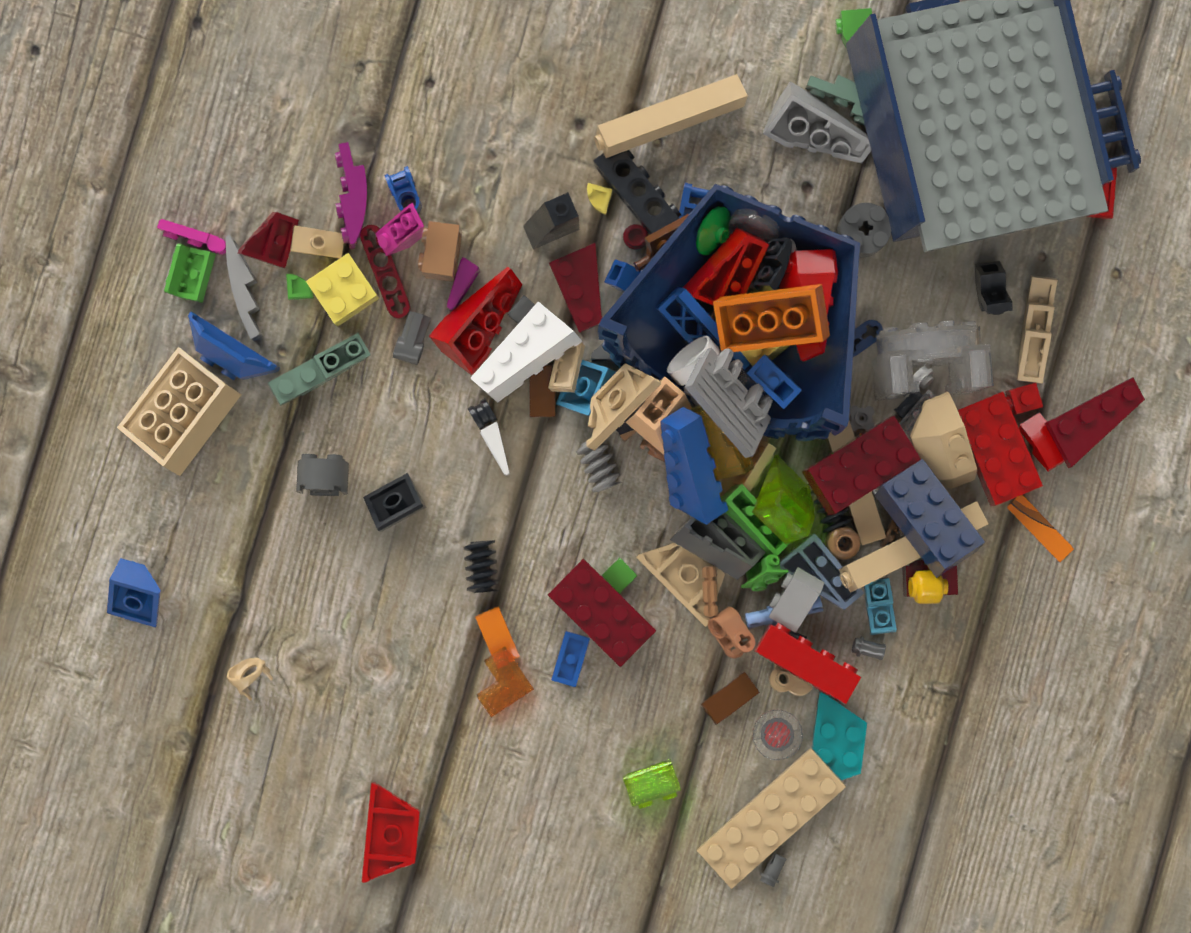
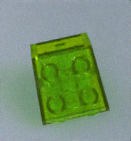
[752,455,815,544]

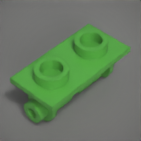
[741,554,788,591]

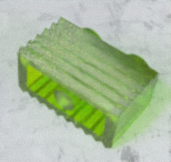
[622,759,681,809]

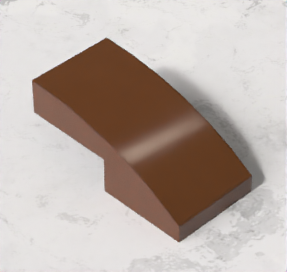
[701,672,760,725]

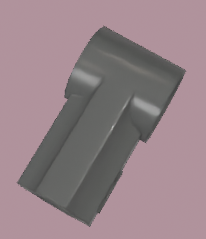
[393,311,431,365]

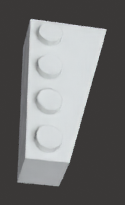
[471,302,582,403]

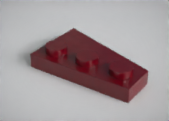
[549,243,602,333]

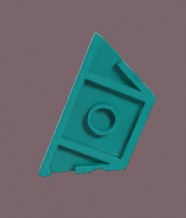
[812,692,867,781]

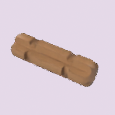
[702,566,718,617]

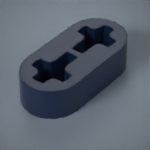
[853,320,883,357]

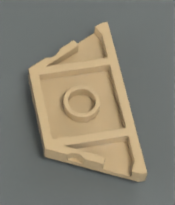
[586,363,661,451]
[636,543,725,627]

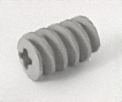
[576,441,622,492]

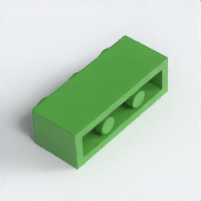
[721,483,794,558]

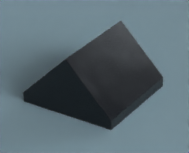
[363,473,427,532]

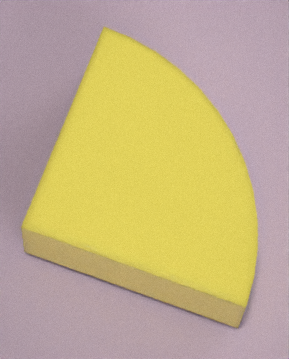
[587,183,612,215]

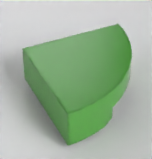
[286,274,314,300]

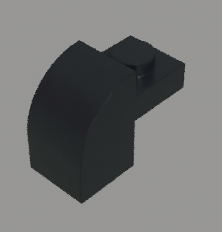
[974,261,1013,315]

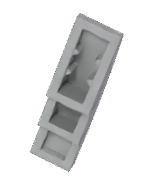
[225,235,263,342]

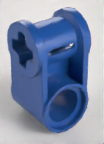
[384,166,422,215]

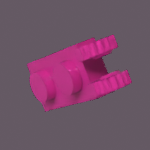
[157,219,226,255]

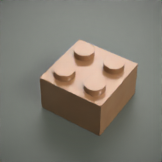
[418,221,463,282]

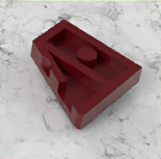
[237,212,299,268]

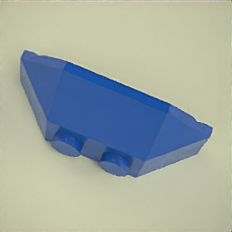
[188,312,280,380]

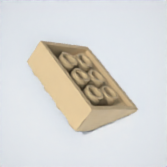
[117,347,241,476]

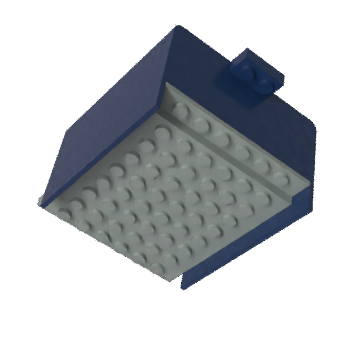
[846,0,1114,252]

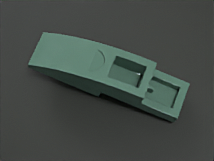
[805,75,865,126]
[268,333,371,406]

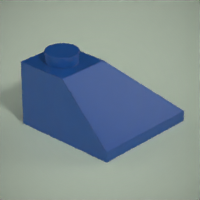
[107,558,161,628]

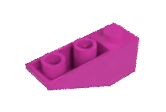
[375,203,424,256]

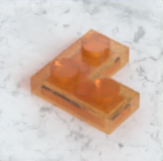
[476,647,534,718]

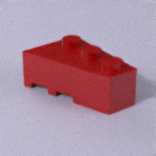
[683,228,769,306]

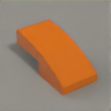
[475,606,520,667]

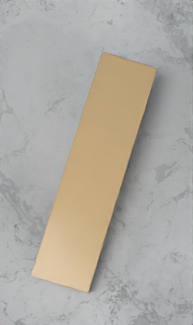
[1017,275,1058,384]

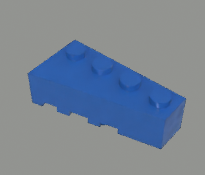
[660,407,728,525]

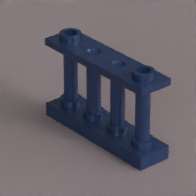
[1091,69,1141,173]

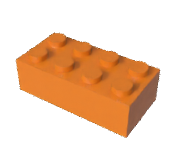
[713,284,830,352]

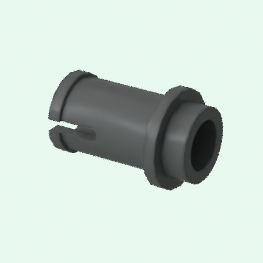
[852,636,886,660]
[760,852,787,887]

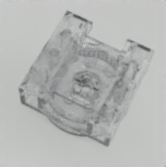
[872,321,994,401]

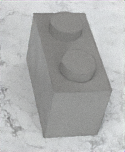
[769,567,825,633]

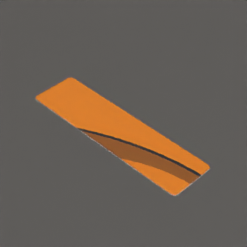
[1007,495,1074,562]

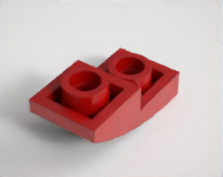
[1019,412,1064,472]

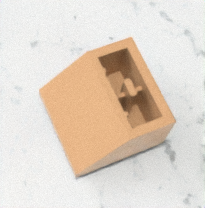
[626,377,693,455]

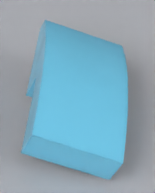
[864,578,897,635]

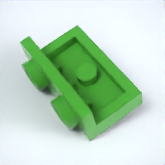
[164,243,216,303]

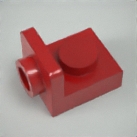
[1005,383,1043,415]

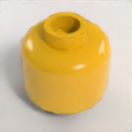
[908,570,948,604]

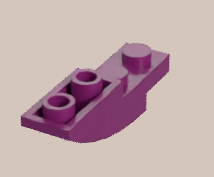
[334,142,367,250]

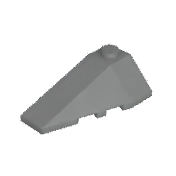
[763,81,871,163]

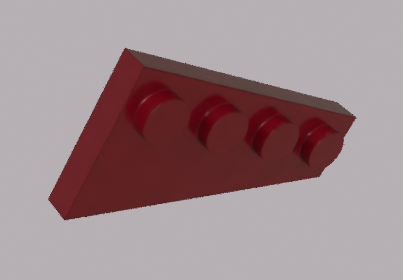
[1045,377,1145,468]

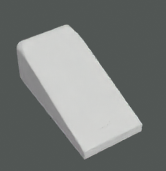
[480,421,510,476]

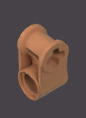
[708,607,755,659]

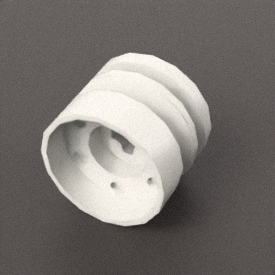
[667,336,720,405]

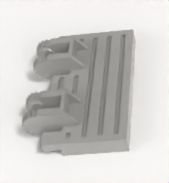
[685,348,773,458]

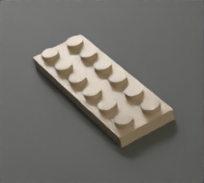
[697,748,846,889]

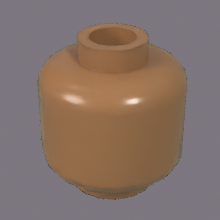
[825,526,861,560]

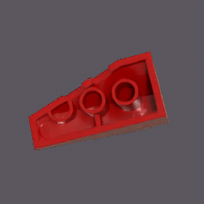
[779,250,838,361]
[429,267,523,375]

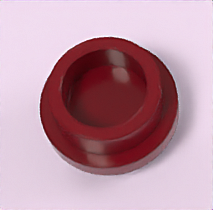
[623,224,648,250]

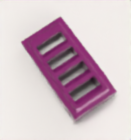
[447,257,480,312]

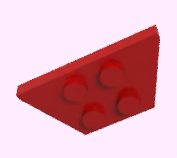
[362,782,421,883]

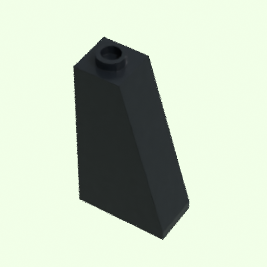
[523,192,580,250]

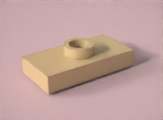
[290,226,344,259]
[548,342,585,393]

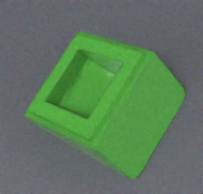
[602,558,637,593]

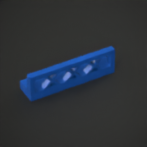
[656,287,750,370]

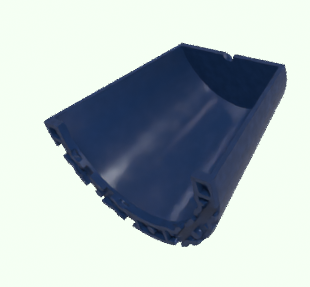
[598,184,860,441]

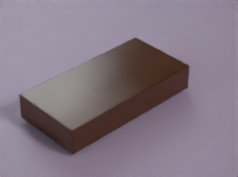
[529,366,555,417]

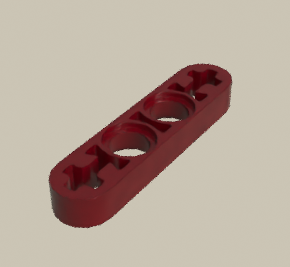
[360,224,411,319]

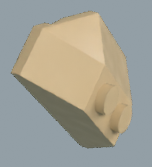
[910,392,977,489]

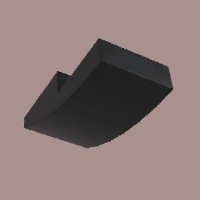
[753,238,792,292]

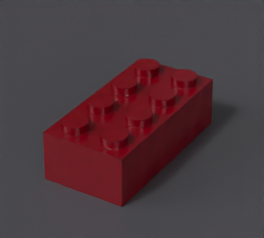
[802,416,921,516]
[548,558,656,668]

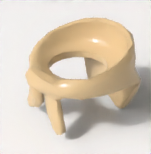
[227,658,273,701]

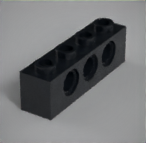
[593,150,681,235]

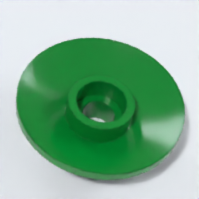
[696,206,730,255]

